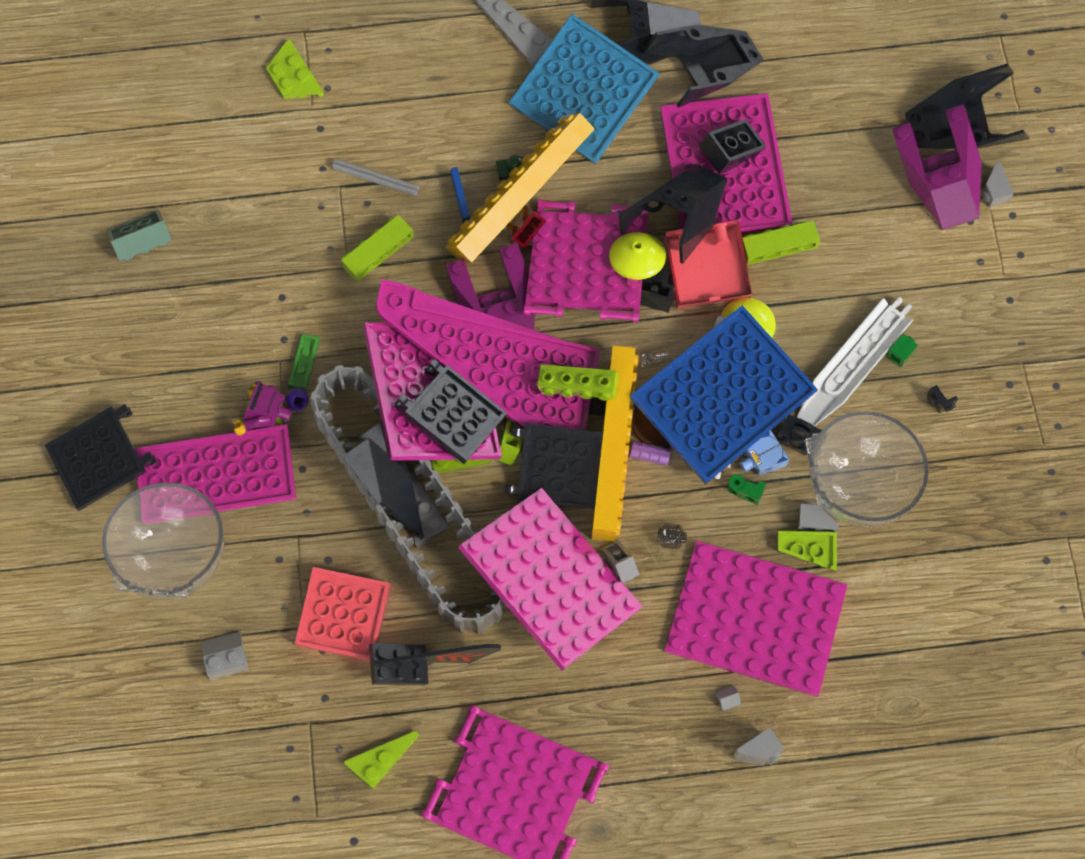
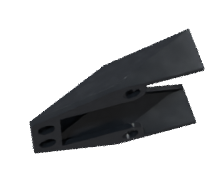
[591,0,701,65]
[643,25,764,108]
[905,63,1029,149]
[618,164,727,264]

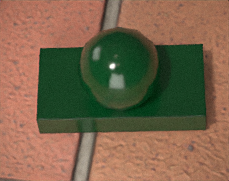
[496,155,525,180]

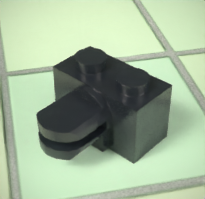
[640,268,675,313]
[777,414,823,456]

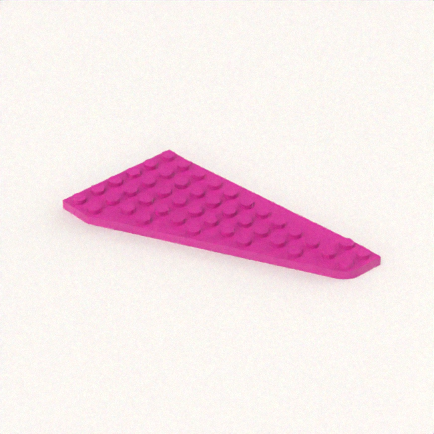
[376,279,600,430]

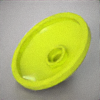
[609,232,666,280]
[721,298,776,337]

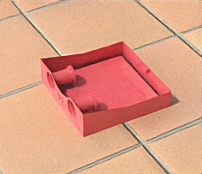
[664,220,752,309]
[295,567,392,661]

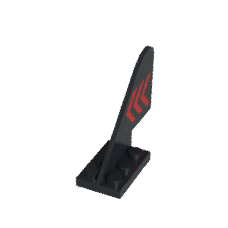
[369,643,501,686]

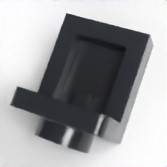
[927,385,958,413]

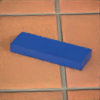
[450,167,470,223]

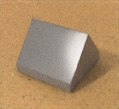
[715,686,741,711]

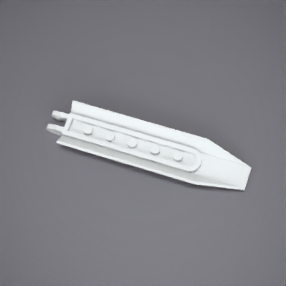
[797,297,913,426]

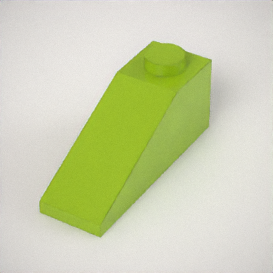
[495,418,523,466]

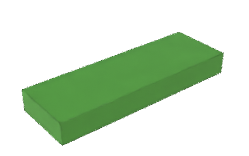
[287,334,320,392]

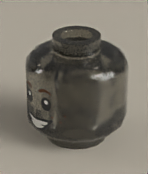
[657,523,687,550]

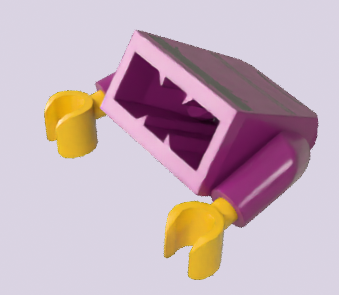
[233,382,292,435]

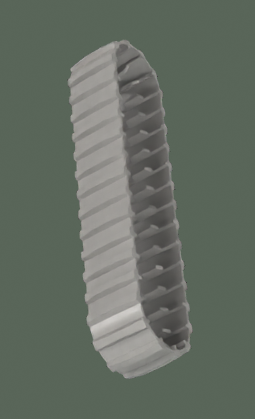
[311,365,507,634]

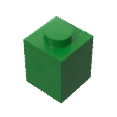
[886,334,918,367]

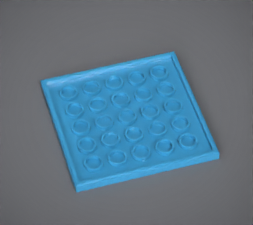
[508,14,660,164]

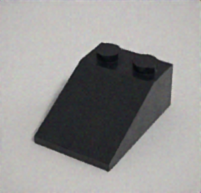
[698,119,766,174]

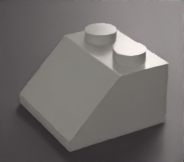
[202,632,249,680]
[733,728,784,766]

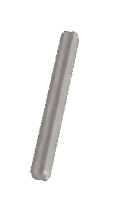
[332,159,419,196]

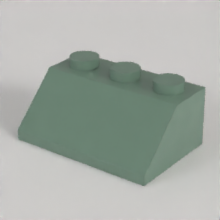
[107,210,172,261]

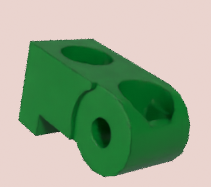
[728,474,767,505]

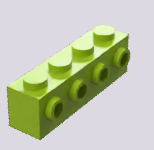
[341,214,414,282]
[742,220,820,265]
[537,364,619,401]

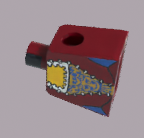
[507,205,546,248]

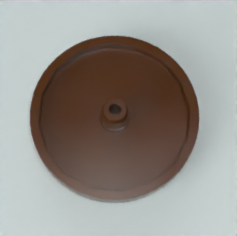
[632,406,672,448]

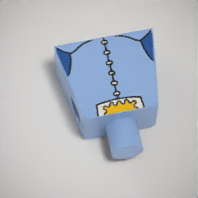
[739,430,789,475]

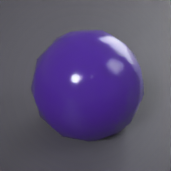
[285,388,309,412]

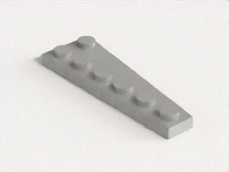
[475,0,552,67]

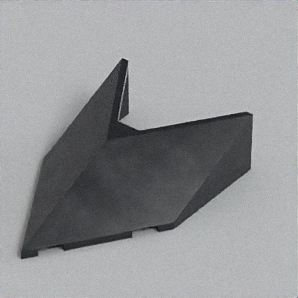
[343,421,424,540]

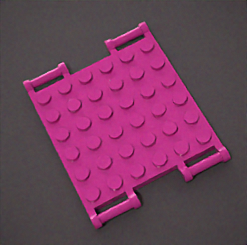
[524,199,649,322]
[420,705,610,859]

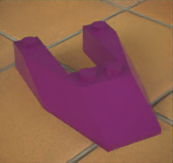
[892,104,982,230]
[446,243,535,330]

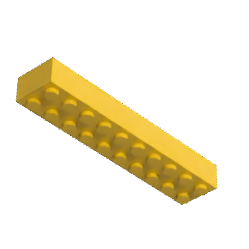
[445,113,594,263]
[592,346,639,542]

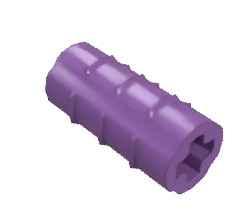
[630,441,671,466]

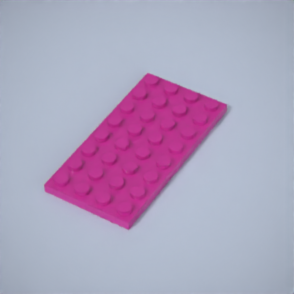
[135,424,297,524]

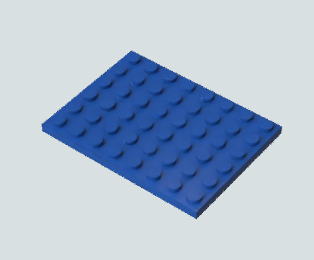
[630,305,818,485]

